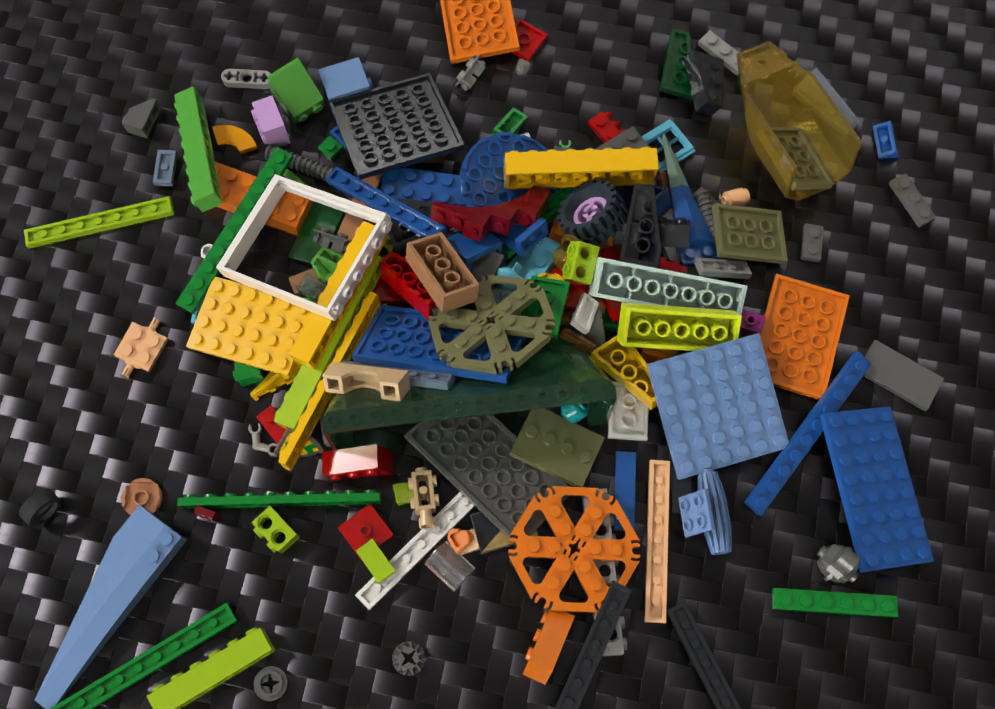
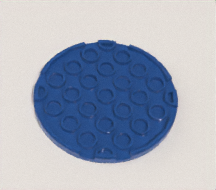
[459,132,559,228]

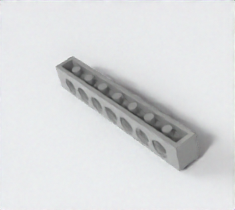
[582,488,627,657]

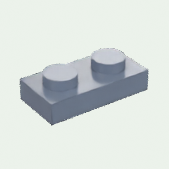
[153,150,178,186]

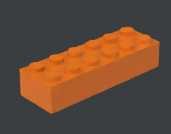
[215,162,313,236]

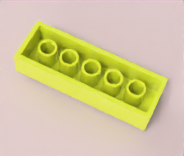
[617,302,742,351]

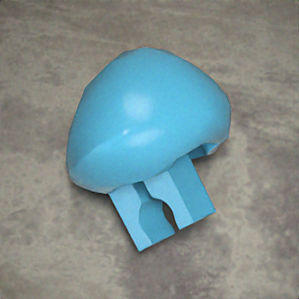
[496,261,523,293]

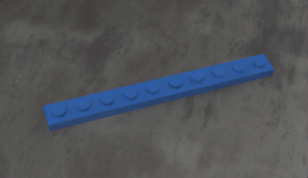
[744,352,871,516]

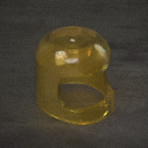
[552,234,582,270]

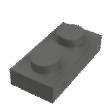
[801,223,823,262]

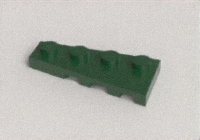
[659,28,693,100]

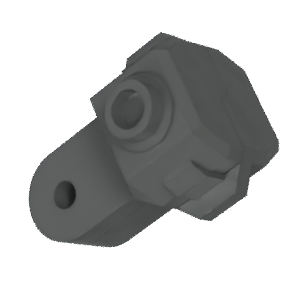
[817,544,861,583]

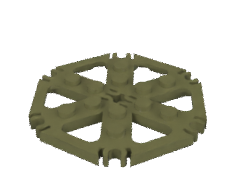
[428,274,556,374]

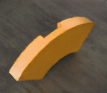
[212,125,258,154]

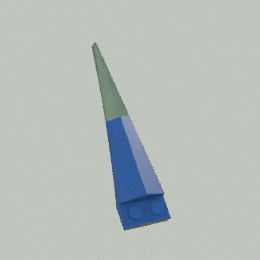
[662,134,718,267]

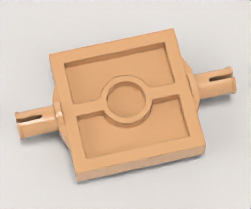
[114,318,168,378]

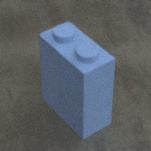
[318,57,373,101]

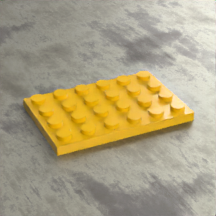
[186,277,314,377]

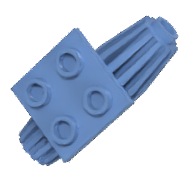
[678,468,732,555]

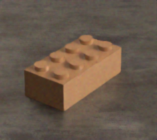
[406,232,479,313]

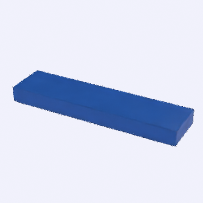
[613,451,636,531]

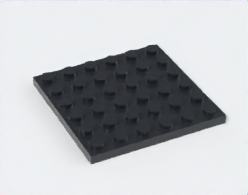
[328,73,465,180]

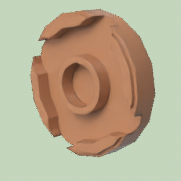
[121,478,163,515]

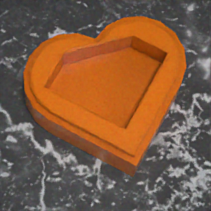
[447,528,473,554]

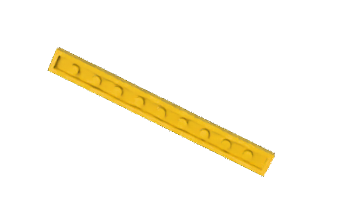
[278,292,381,471]

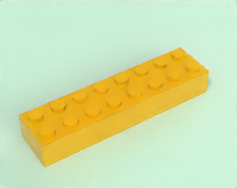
[503,147,659,190]

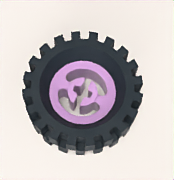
[556,179,628,247]

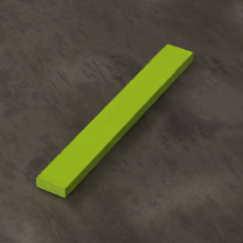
[24,196,175,249]

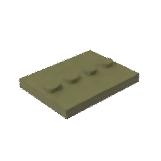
[758,127,835,190]
[712,203,788,264]
[509,404,605,487]

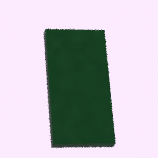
[288,201,346,265]

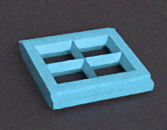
[642,119,696,173]

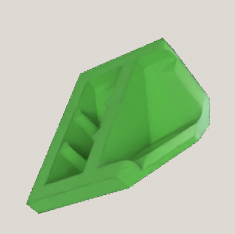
[311,246,344,282]

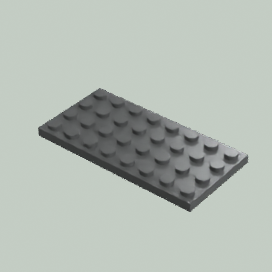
[405,384,570,545]

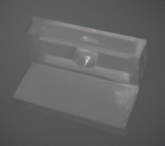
[425,541,475,591]

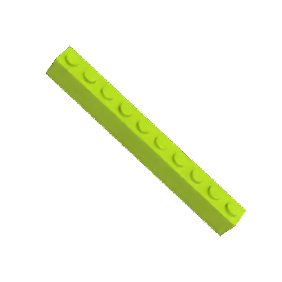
[274,255,382,430]

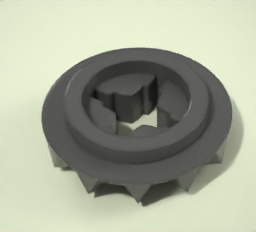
[392,641,426,676]
[254,666,288,701]

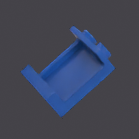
[489,217,548,256]
[447,231,502,272]

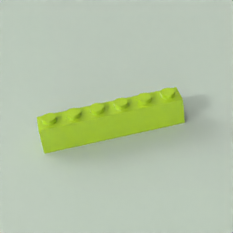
[147,627,276,709]

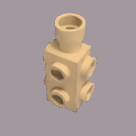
[408,467,439,529]

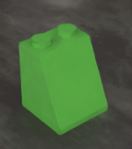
[267,57,324,124]

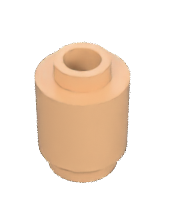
[721,187,750,206]

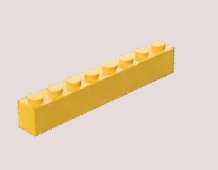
[289,221,388,370]

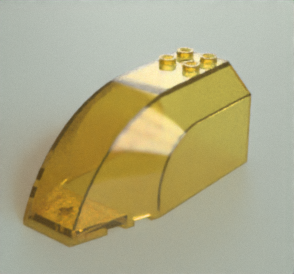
[737,41,862,201]

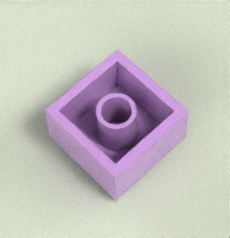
[251,95,290,147]

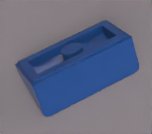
[873,121,899,159]

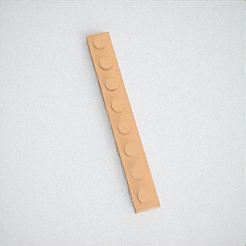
[644,460,670,624]

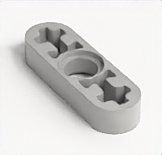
[221,69,271,89]

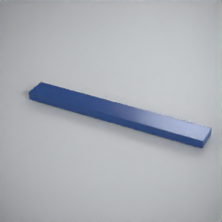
[325,166,448,238]

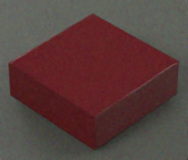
[194,506,220,522]

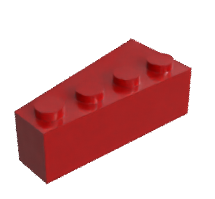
[380,251,436,320]

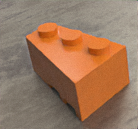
[523,611,575,685]

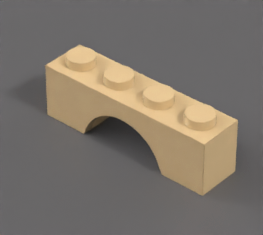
[323,362,410,401]

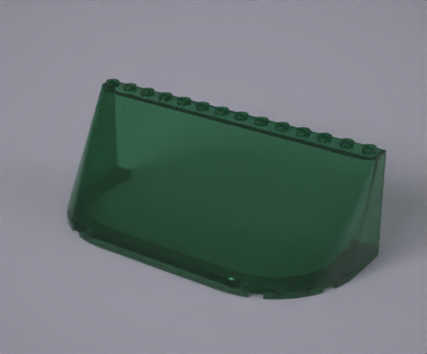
[322,337,617,450]

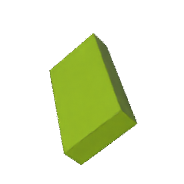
[356,539,396,585]

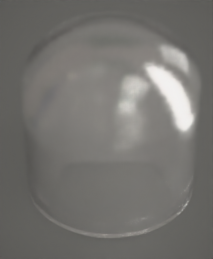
[515,59,532,77]

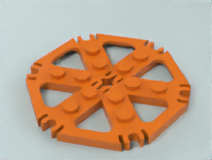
[508,486,640,613]

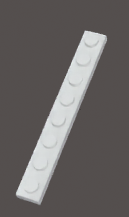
[355,492,475,610]

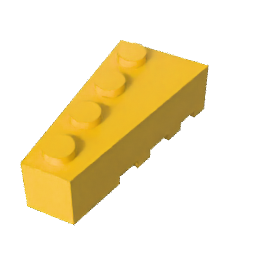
[591,336,657,410]

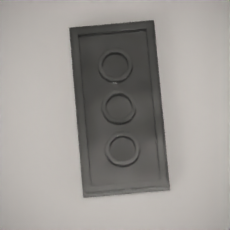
[863,340,944,411]

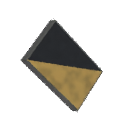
[470,512,539,554]

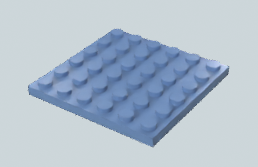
[646,333,789,480]

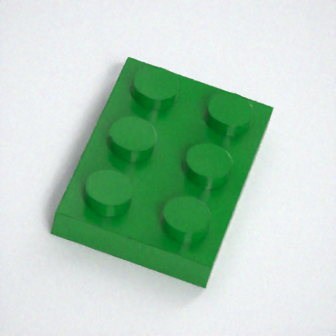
[522,275,570,339]

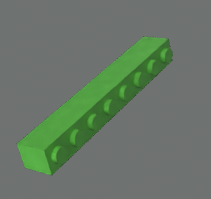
[174,86,223,212]

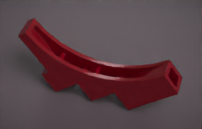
[431,185,551,242]

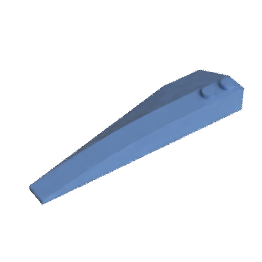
[35,505,187,709]

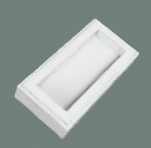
[570,292,599,334]

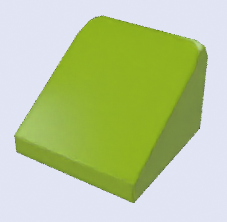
[393,482,414,506]

